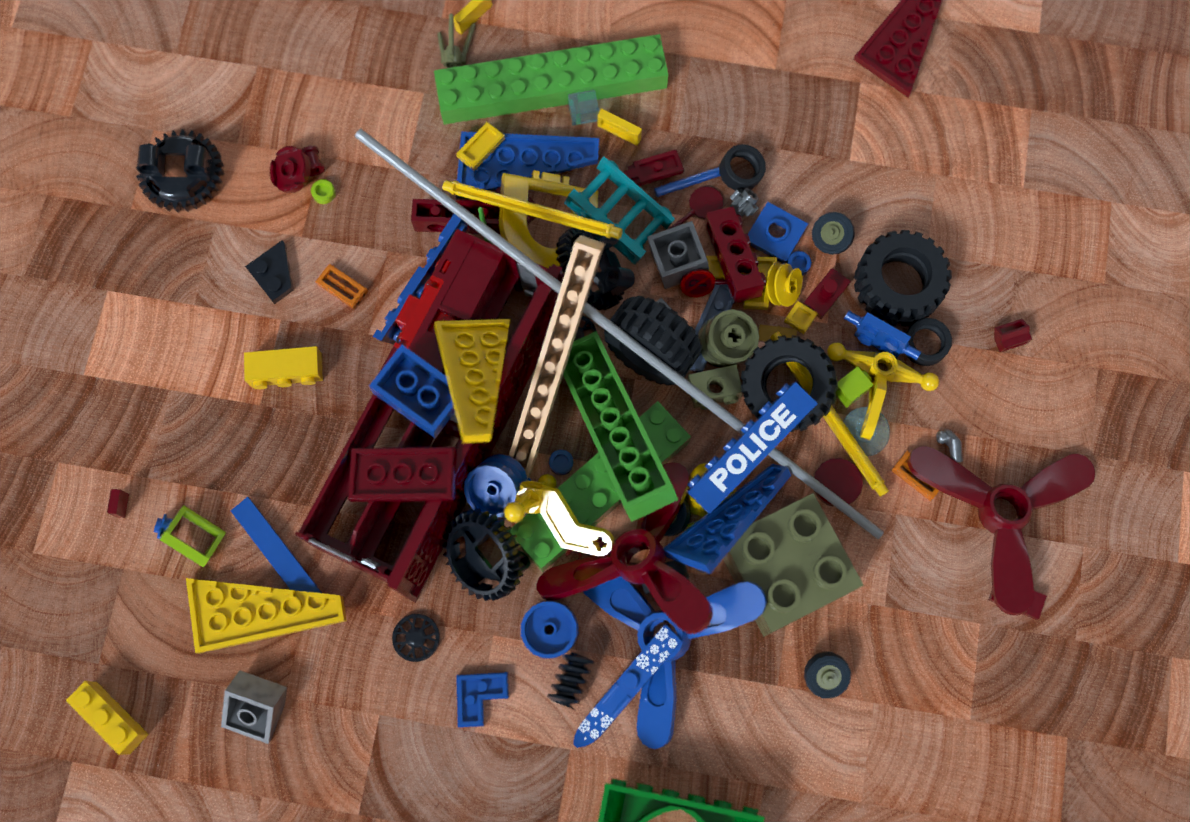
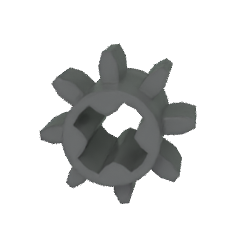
[730,188,759,217]

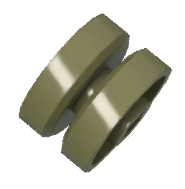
[698,309,759,368]

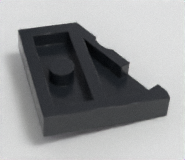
[245,240,294,304]

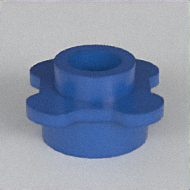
[154,514,173,539]

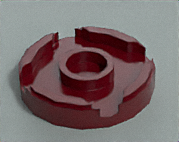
[269,146,311,193]
[814,458,863,507]

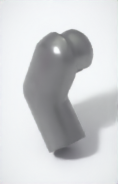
[936,429,963,462]

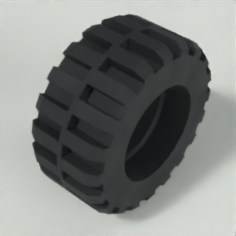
[854,230,952,326]
[604,296,701,386]
[741,335,838,432]

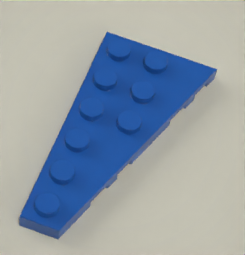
[456,131,599,199]
[373,214,468,344]
[663,464,792,574]

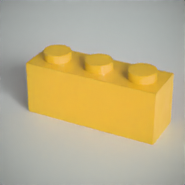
[244,346,323,389]
[66,681,149,755]

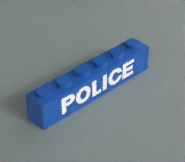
[686,382,818,514]

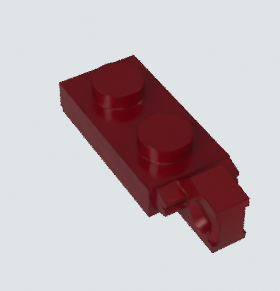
[623,149,684,186]

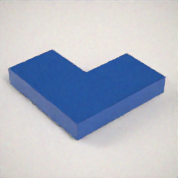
[456,672,509,728]

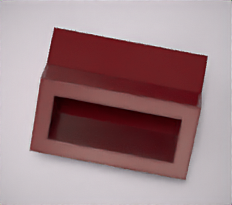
[994,319,1032,353]

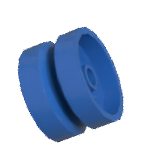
[464,454,528,518]
[521,602,579,658]

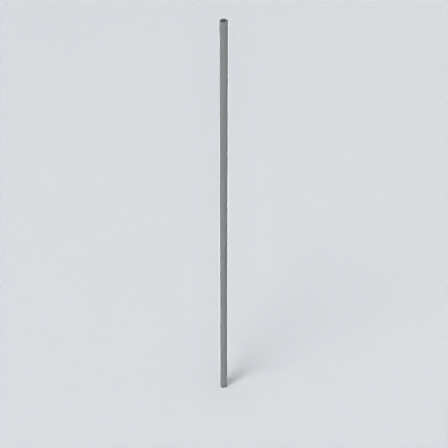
[355,128,884,539]

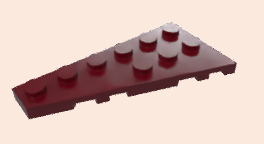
[853,0,942,98]

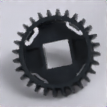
[136,129,224,213]
[556,226,635,311]
[442,508,530,601]

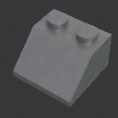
[221,670,287,744]

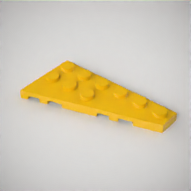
[434,319,510,443]
[186,578,347,653]

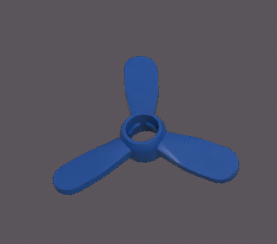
[583,576,767,749]

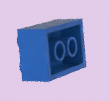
[369,345,455,438]

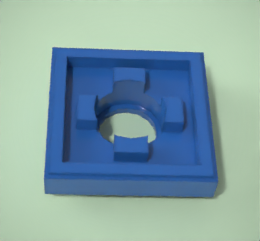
[748,202,808,263]

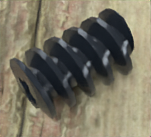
[547,652,595,710]

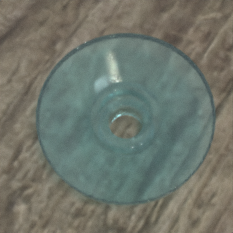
[843,407,890,456]

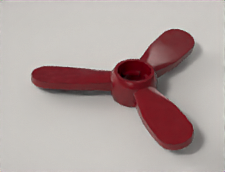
[908,446,1095,616]
[536,462,713,634]

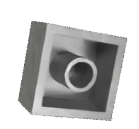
[647,221,709,289]

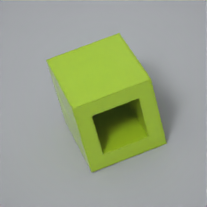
[836,366,873,408]

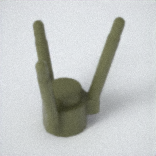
[437,13,476,68]

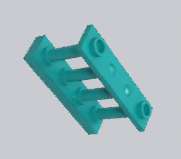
[564,157,675,265]

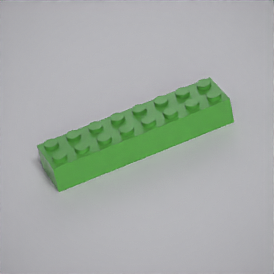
[563,331,678,522]
[510,401,691,572]

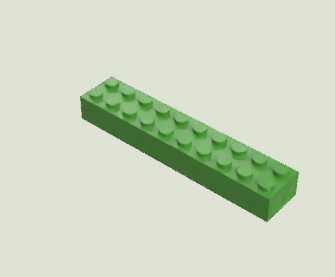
[434,34,668,125]

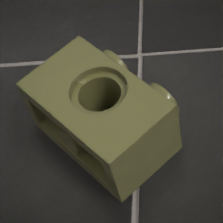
[688,365,742,410]

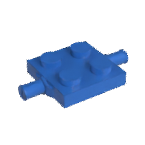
[844,310,922,360]

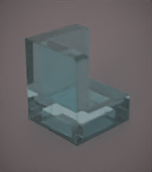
[568,90,599,126]

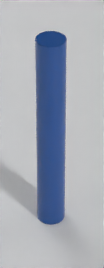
[654,167,720,197]

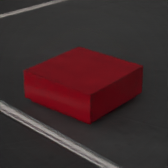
[107,489,129,518]

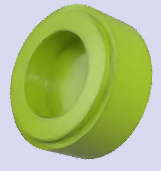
[311,179,336,204]

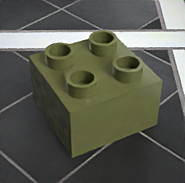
[723,493,864,637]

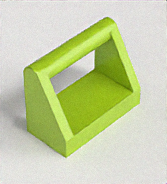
[159,505,226,568]

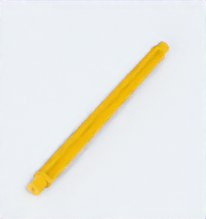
[442,180,623,239]
[770,331,889,497]

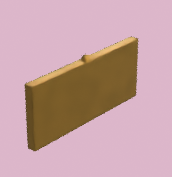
[758,324,797,341]

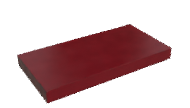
[348,447,457,502]

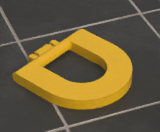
[499,170,598,268]

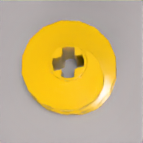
[766,263,803,307]

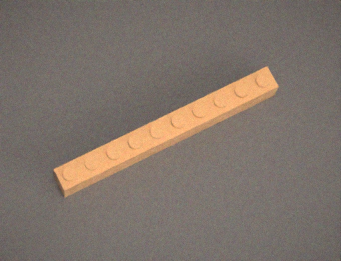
[509,235,605,478]

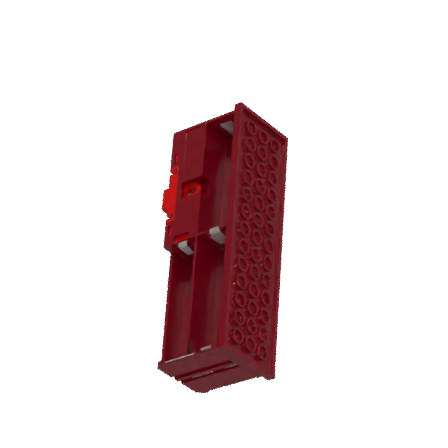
[295,229,564,603]

